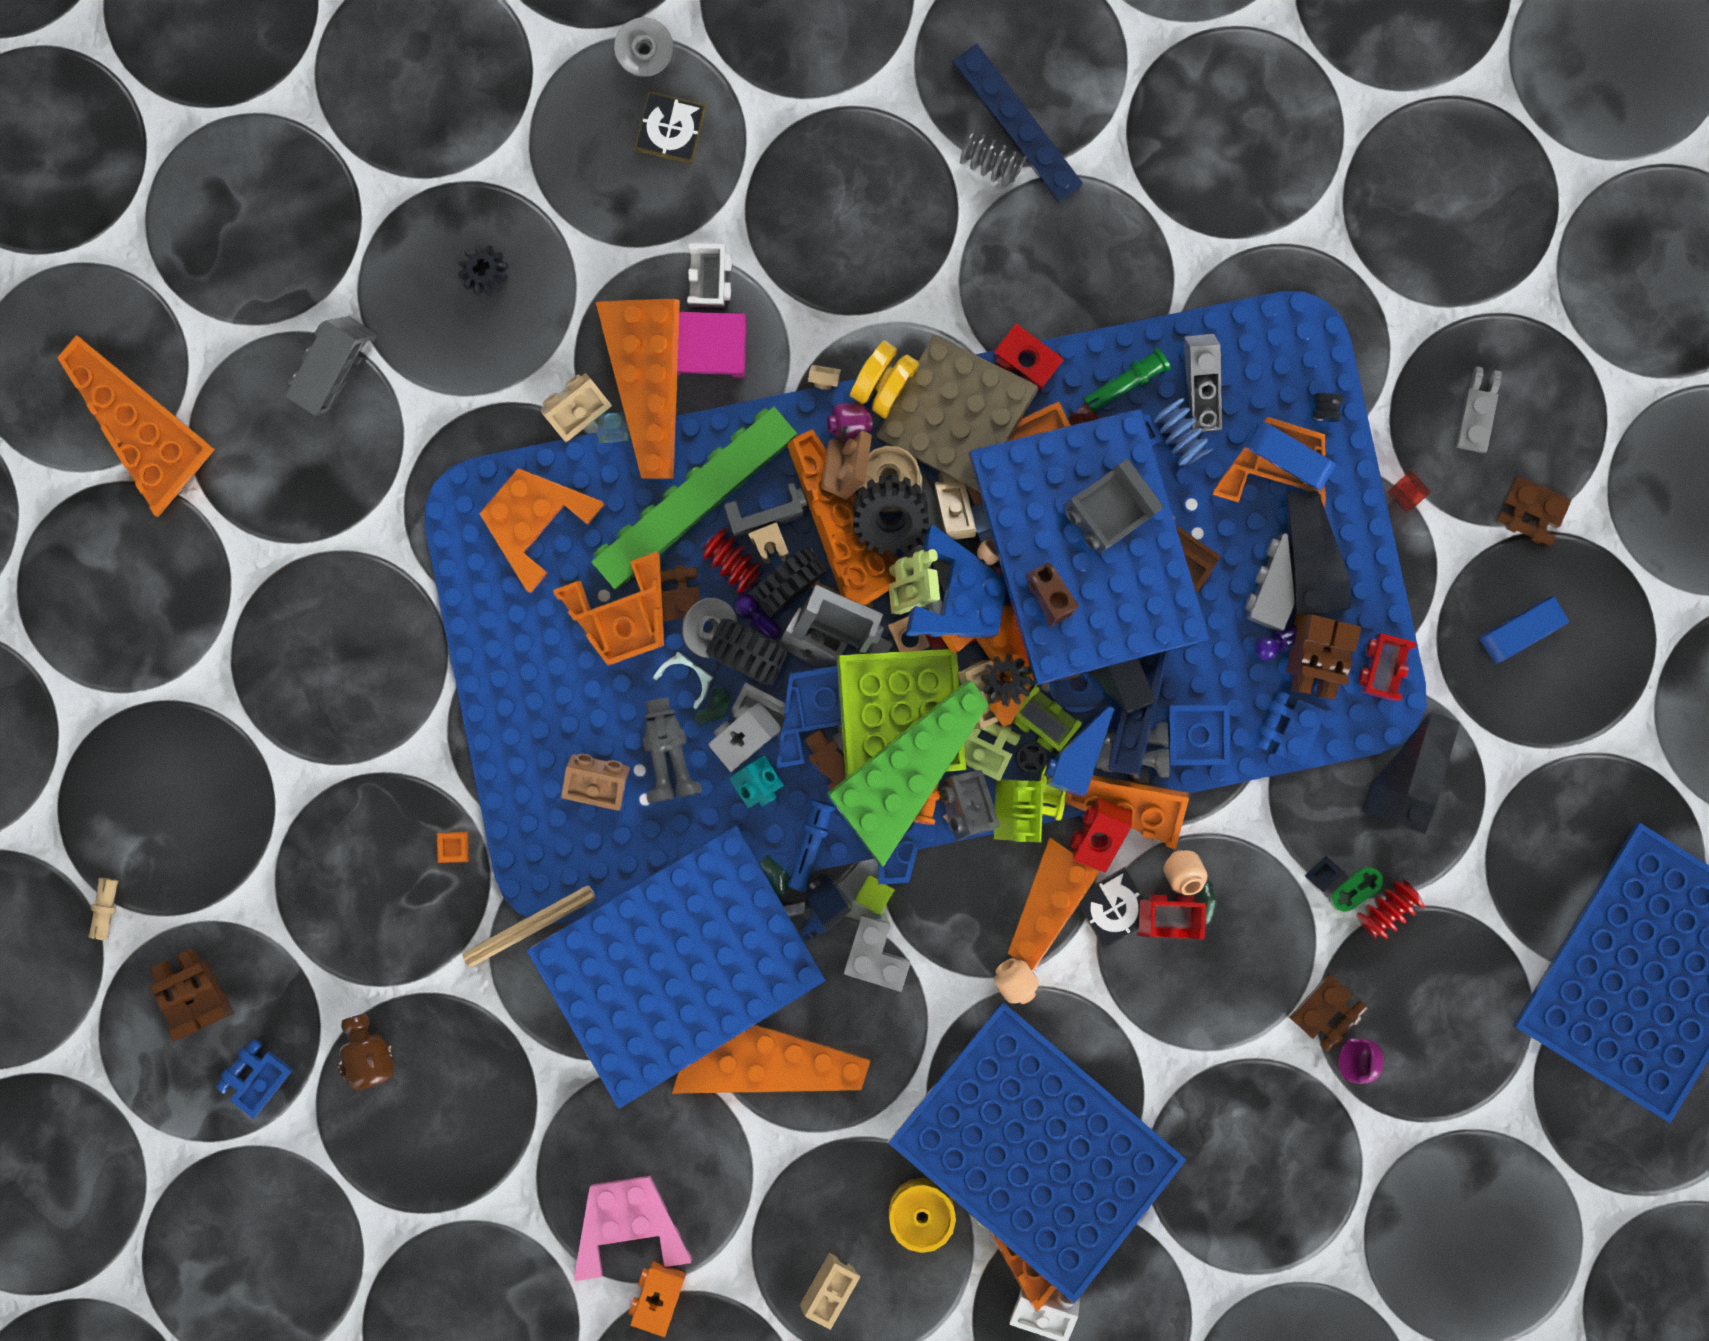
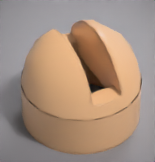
[977,538,999,565]

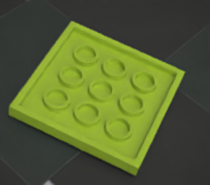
[836,649,966,778]

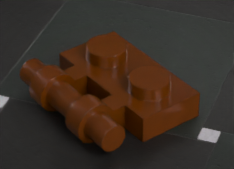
[1496,476,1572,546]
[638,565,701,622]
[1289,973,1368,1053]

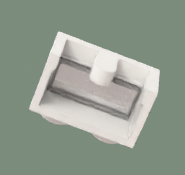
[687,243,732,308]

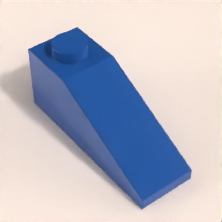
[1045,707,1114,797]

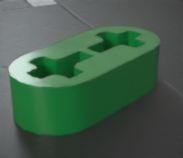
[1329,867,1383,912]

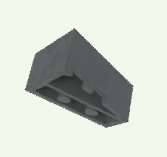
[285,316,378,416]

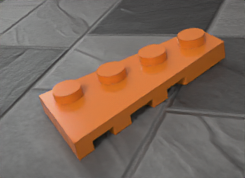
[1065,775,1189,850]
[1008,838,1101,971]

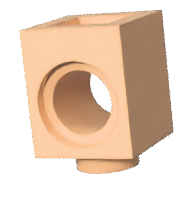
[888,616,930,652]

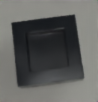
[1304,856,1349,898]

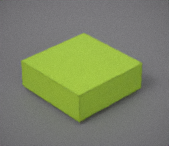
[854,874,895,916]

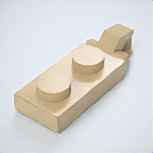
[934,472,976,540]

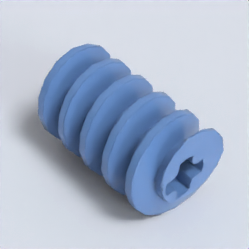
[1153,398,1214,466]

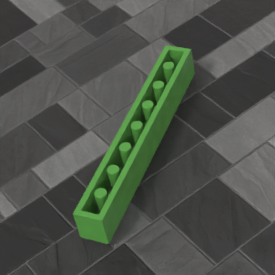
[591,407,798,591]

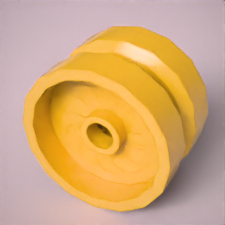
[850,340,920,418]
[888,1177,956,1253]

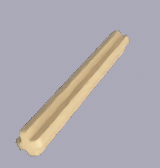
[463,886,596,967]

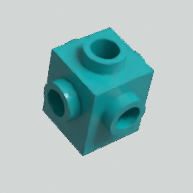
[729,755,784,809]

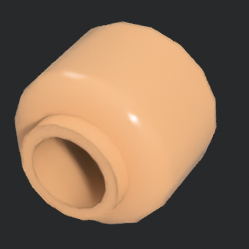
[1163,850,1208,895]
[994,958,1039,1004]

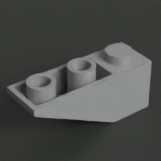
[1184,334,1222,432]
[1244,533,1295,631]

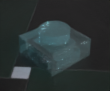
[597,412,629,444]

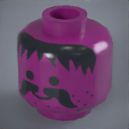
[827,402,872,442]

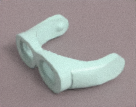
[653,652,714,709]

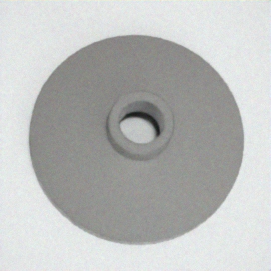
[614,17,673,77]
[682,598,738,658]

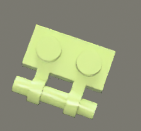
[888,549,940,615]
[964,723,1021,781]

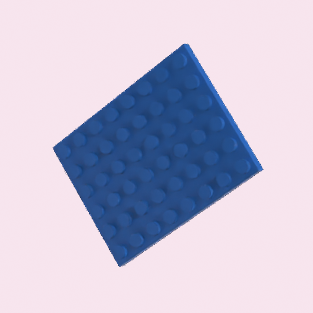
[968,409,1209,685]
[1513,823,1709,1123]
[526,826,826,1109]
[887,1002,1186,1304]

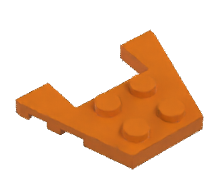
[1212,417,1326,509]
[479,468,605,593]
[553,552,664,666]
[941,603,1034,726]

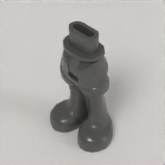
[643,697,703,803]
[1067,722,1169,778]

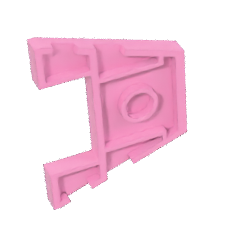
[574,1176,692,1281]

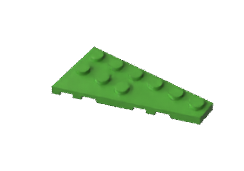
[827,680,989,867]

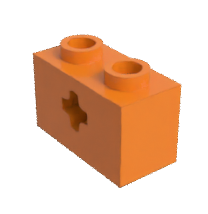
[628,1261,687,1337]

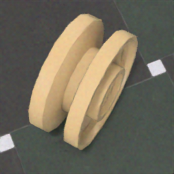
[860,446,923,513]

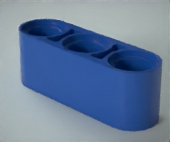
[1246,421,1337,491]
[1479,596,1570,664]

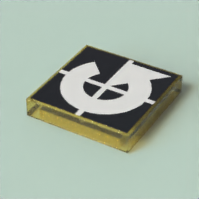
[635,92,706,164]

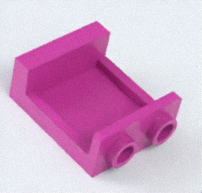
[677,312,747,378]

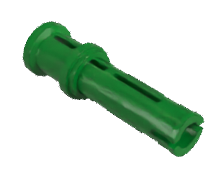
[1083,347,1171,414]

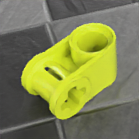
[1038,763,1066,821]

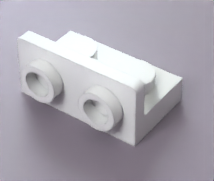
[1010,1288,1080,1341]

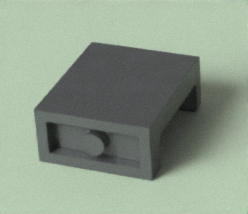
[1063,458,1164,555]
[724,483,808,539]
[791,585,884,654]

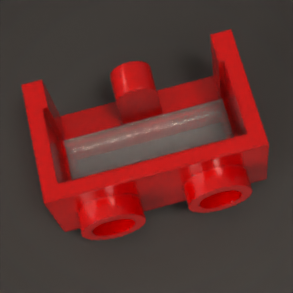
[1358,633,1416,702]
[1137,894,1206,939]

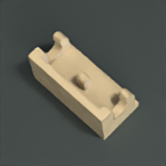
[748,522,790,564]
[800,1253,861,1330]

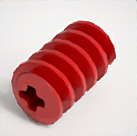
[702,527,765,594]
[1356,878,1425,940]

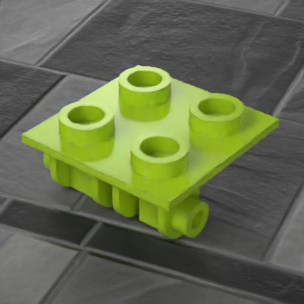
[994,780,1043,842]

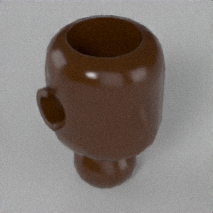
[337,1013,395,1090]

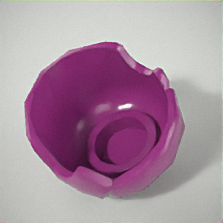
[1338,1038,1384,1084]

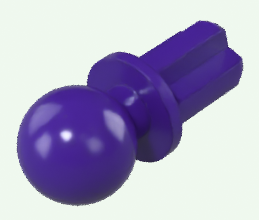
[735,594,782,640]
[1255,625,1298,661]

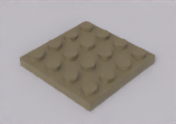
[875,334,1038,492]

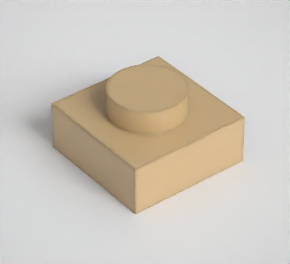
[808,365,841,390]

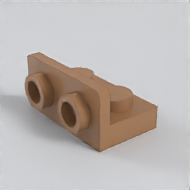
[821,431,872,500]
[561,754,630,811]

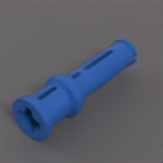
[788,799,836,891]

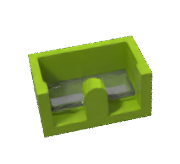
[1013,686,1082,752]

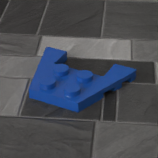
[906,525,1007,638]
[777,665,841,768]

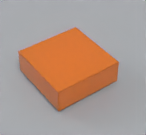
[437,832,469,863]

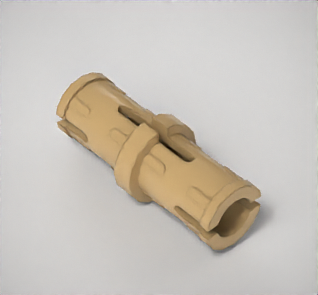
[88,878,119,940]

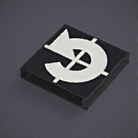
[1078,867,1144,949]

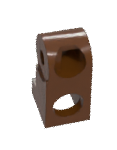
[1025,563,1079,627]

